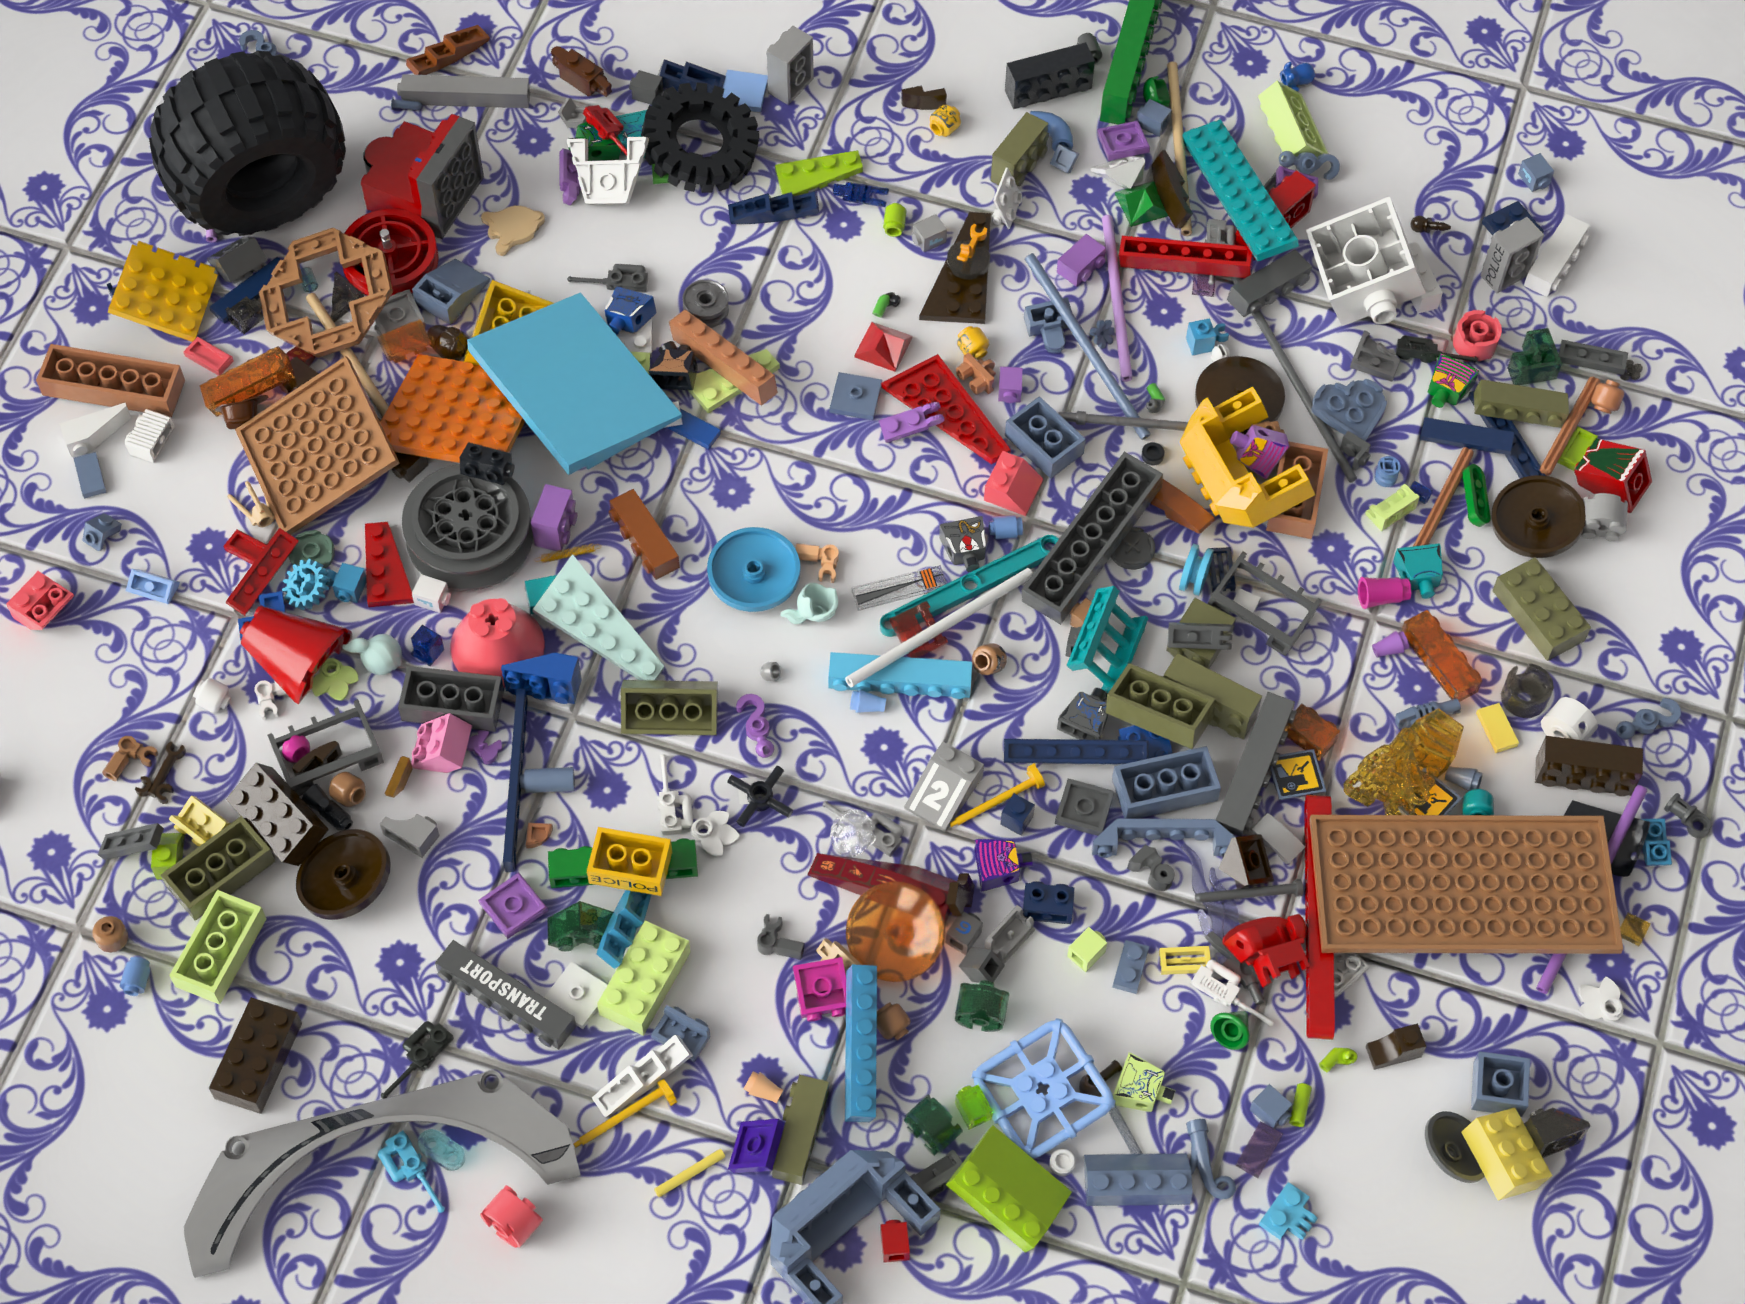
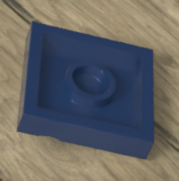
[1482,201,1544,236]

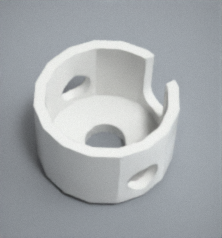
[1541,697,1598,741]

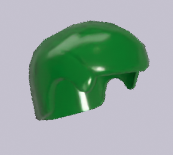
[1143,76,1170,107]

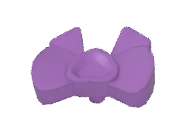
[466,731,502,765]

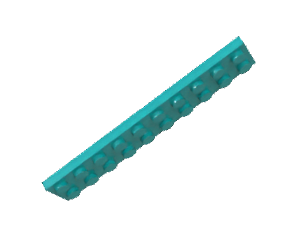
[1182,119,1299,262]

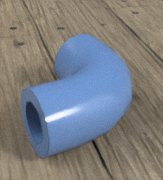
[1030,111,1073,151]

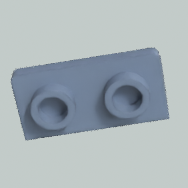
[651,1005,710,1062]

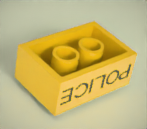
[587,827,672,896]

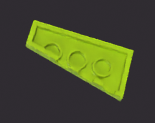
[775,150,863,196]

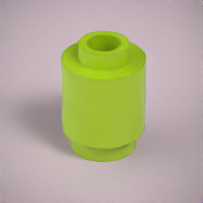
[883,203,907,237]

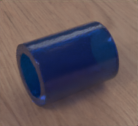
[1410,481,1433,504]

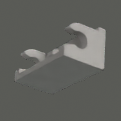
[984,905,1035,964]

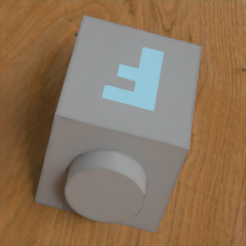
[912,214,947,252]

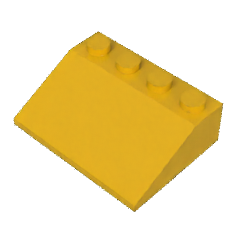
[463,280,554,366]

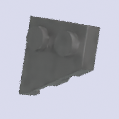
[1350,330,1400,382]

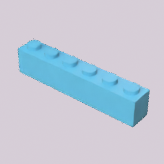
[828,652,972,699]

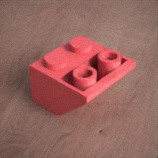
[6,571,74,630]

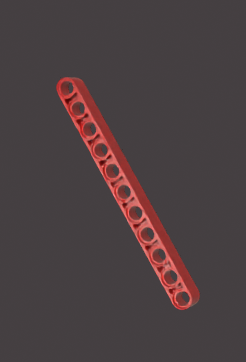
[1304,795,1335,1040]

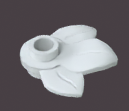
[691,811,739,856]
[1578,977,1623,1022]

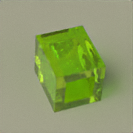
[955,1084,993,1130]

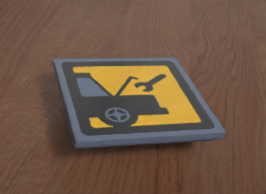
[1270,749,1326,800]
[1393,767,1462,815]

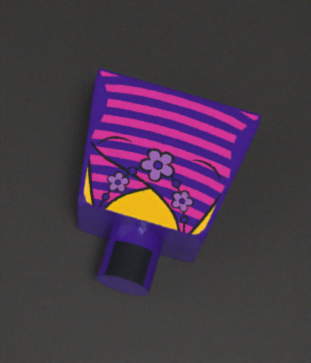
[974,839,1033,892]

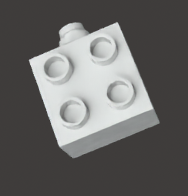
[1306,197,1426,326]

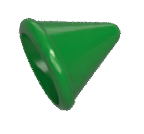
[1210,1011,1250,1050]

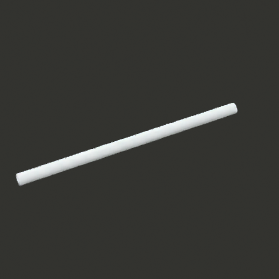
[845,568,1033,687]

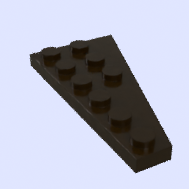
[919,212,991,324]

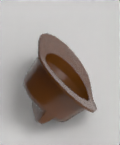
[215,395,269,430]

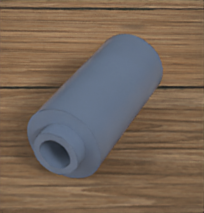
[520,767,575,793]

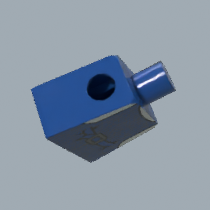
[605,286,657,335]

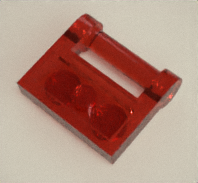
[889,601,948,658]

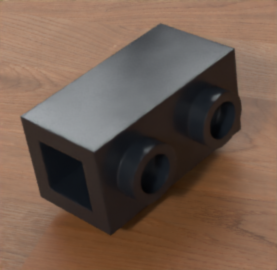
[459,442,515,485]

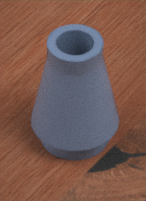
[1445,766,1483,791]

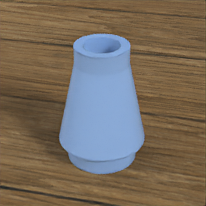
[850,689,886,713]

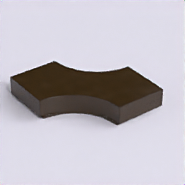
[947,873,975,916]

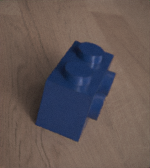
[1022,881,1075,924]

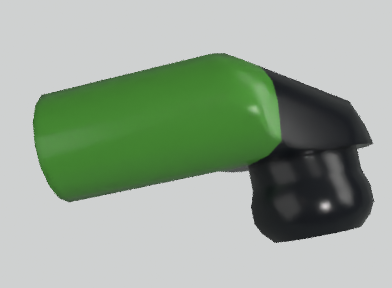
[872,292,901,318]

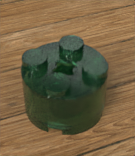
[955,980,1010,1032]
[904,1094,963,1156]

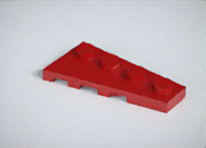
[365,522,414,607]

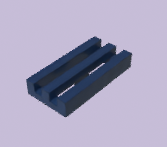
[1209,547,1236,592]

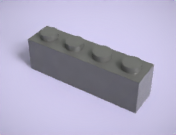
[1227,250,1312,317]

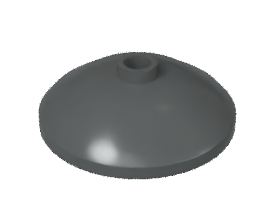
[1425,1111,1485,1183]

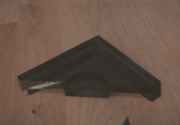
[331,272,364,322]

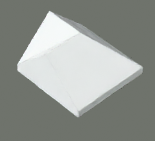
[1091,156,1145,189]

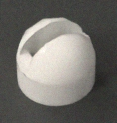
[1211,344,1229,362]

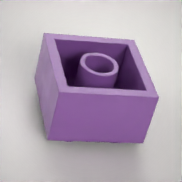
[531,484,578,552]

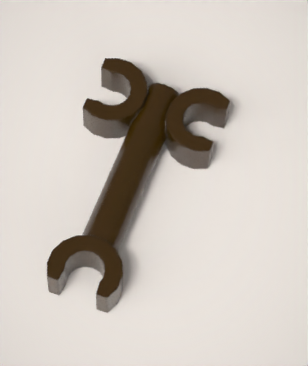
[135,741,186,804]

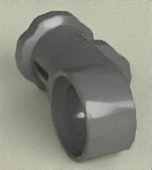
[1664,793,1711,839]

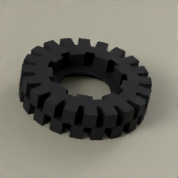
[641,82,759,193]

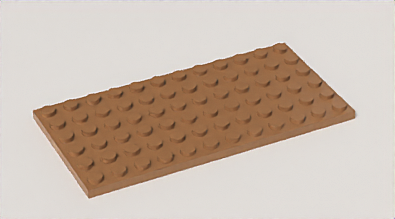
[1309,815,1623,954]

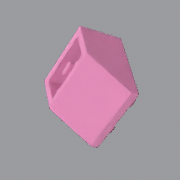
[411,713,472,773]

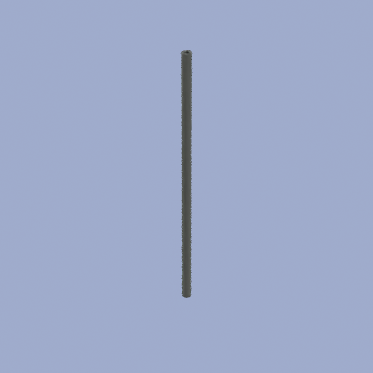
[1231,277,1357,483]

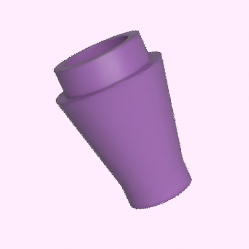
[1372,631,1409,658]

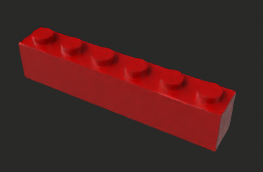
[1119,236,1254,278]

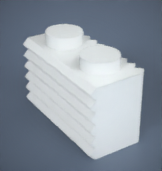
[125,409,174,463]

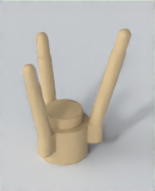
[227,481,275,527]

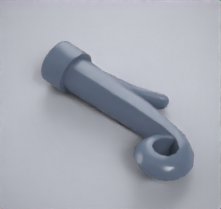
[1186,1119,1236,1199]

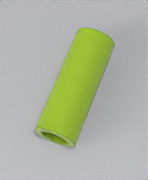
[1289,1083,1312,1127]

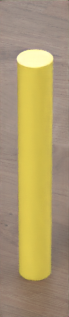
[654,1149,725,1198]

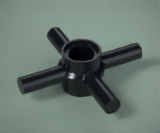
[727,766,793,827]

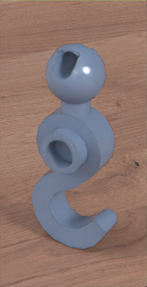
[239,30,278,56]
[1279,151,1340,180]
[1616,698,1681,740]

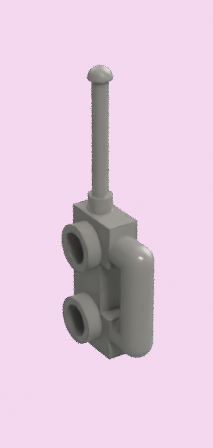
[1205,219,1236,285]
[822,801,904,857]

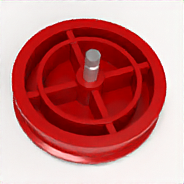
[343,209,439,296]

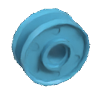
[1179,543,1214,596]

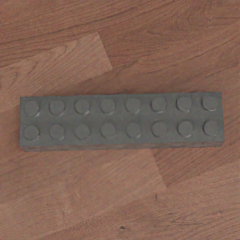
[1021,451,1163,625]

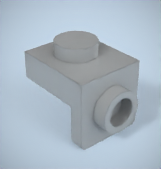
[558,98,586,128]

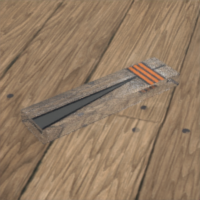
[852,565,947,611]

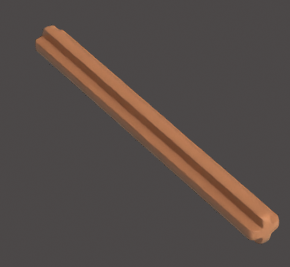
[1540,376,1600,476]
[1413,447,1474,546]

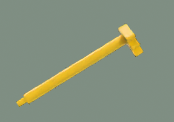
[950,763,1045,827]
[573,1078,677,1148]

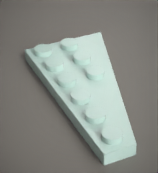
[533,554,664,680]

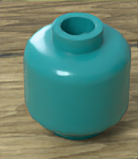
[1462,789,1494,815]

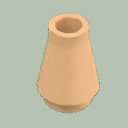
[744,1071,783,1104]

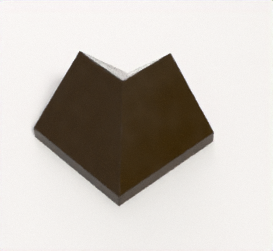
[1218,834,1274,889]

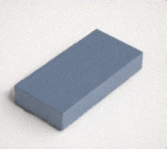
[73,452,107,499]

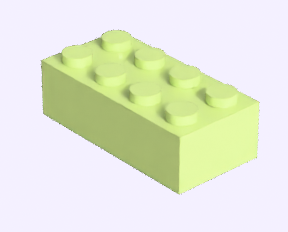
[169,890,266,1004]
[597,920,691,1036]

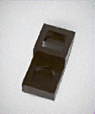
[901,86,947,110]
[292,741,342,776]

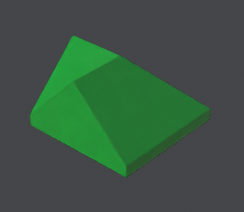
[1115,181,1168,227]

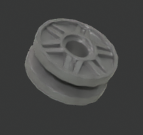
[683,279,729,328]

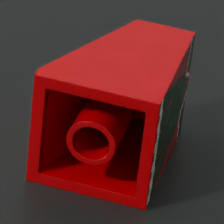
[1574,438,1652,513]

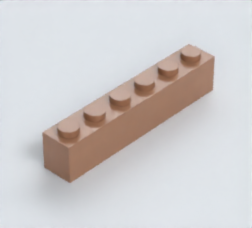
[669,309,778,406]

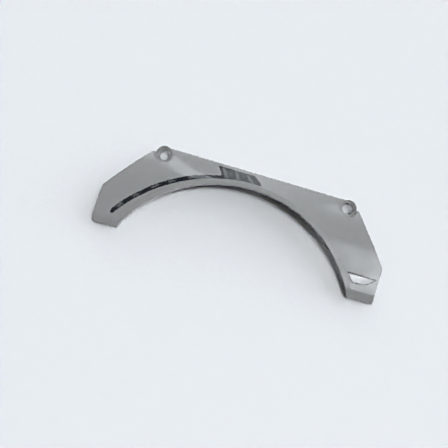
[184,1070,581,1278]

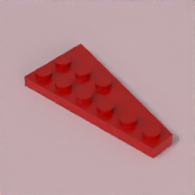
[881,354,1011,464]

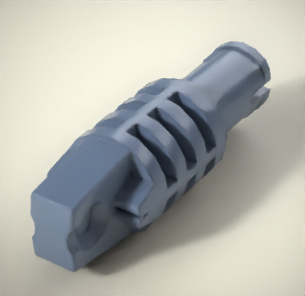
[1395,698,1461,729]

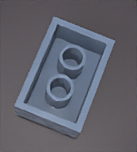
[1005,396,1086,479]

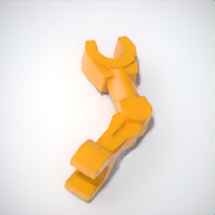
[957,224,987,263]

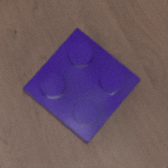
[728,1119,785,1173]

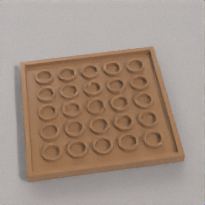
[235,356,400,535]

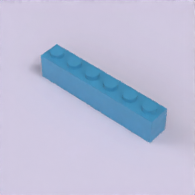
[845,964,877,1123]

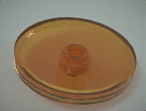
[846,882,945,982]

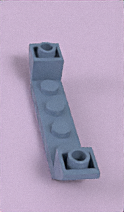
[1092,818,1235,858]

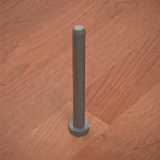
[1195,879,1303,903]

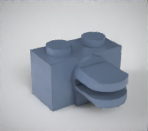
[1023,297,1072,354]

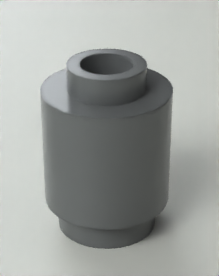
[1077,33,1102,64]

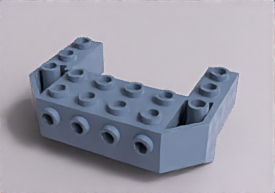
[770,1150,941,1304]

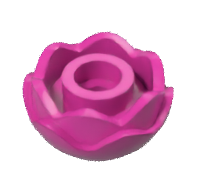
[282,735,310,763]

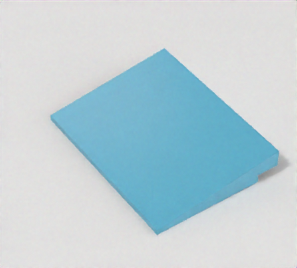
[467,292,682,475]

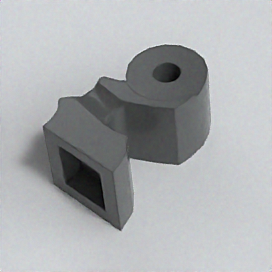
[1127,844,1175,891]

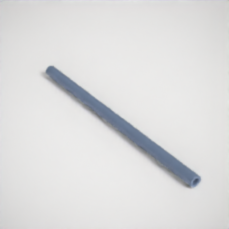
[1024,253,1151,440]

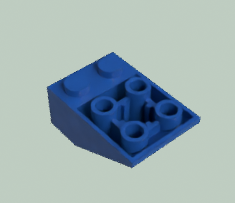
[501,653,582,704]

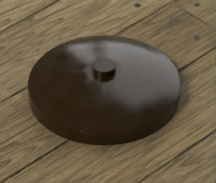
[1195,356,1285,435]
[1491,475,1586,558]
[296,829,391,920]

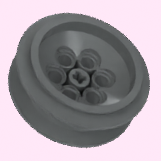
[402,464,533,591]

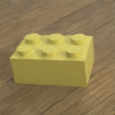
[1461,1108,1553,1201]

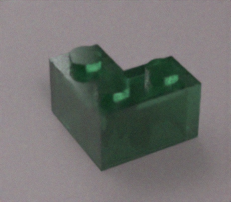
[1507,328,1562,385]
[547,901,613,952]

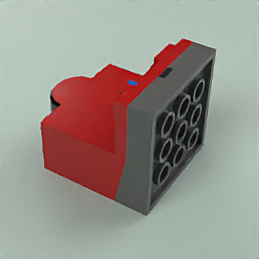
[361,114,484,239]

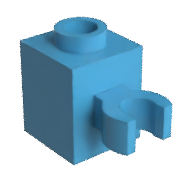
[1186,318,1229,356]
[325,563,367,603]

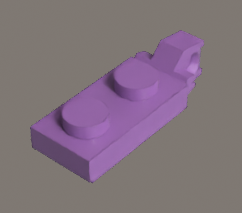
[559,148,581,206]

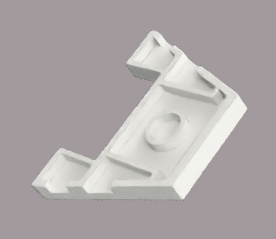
[567,137,649,204]

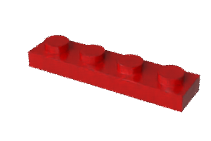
[226,528,299,616]

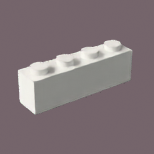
[1524,214,1590,297]

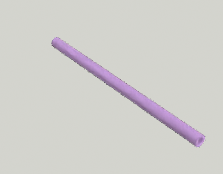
[1102,215,1132,382]

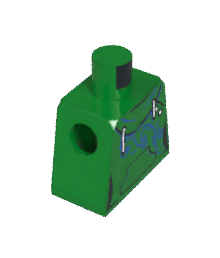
[567,122,621,161]

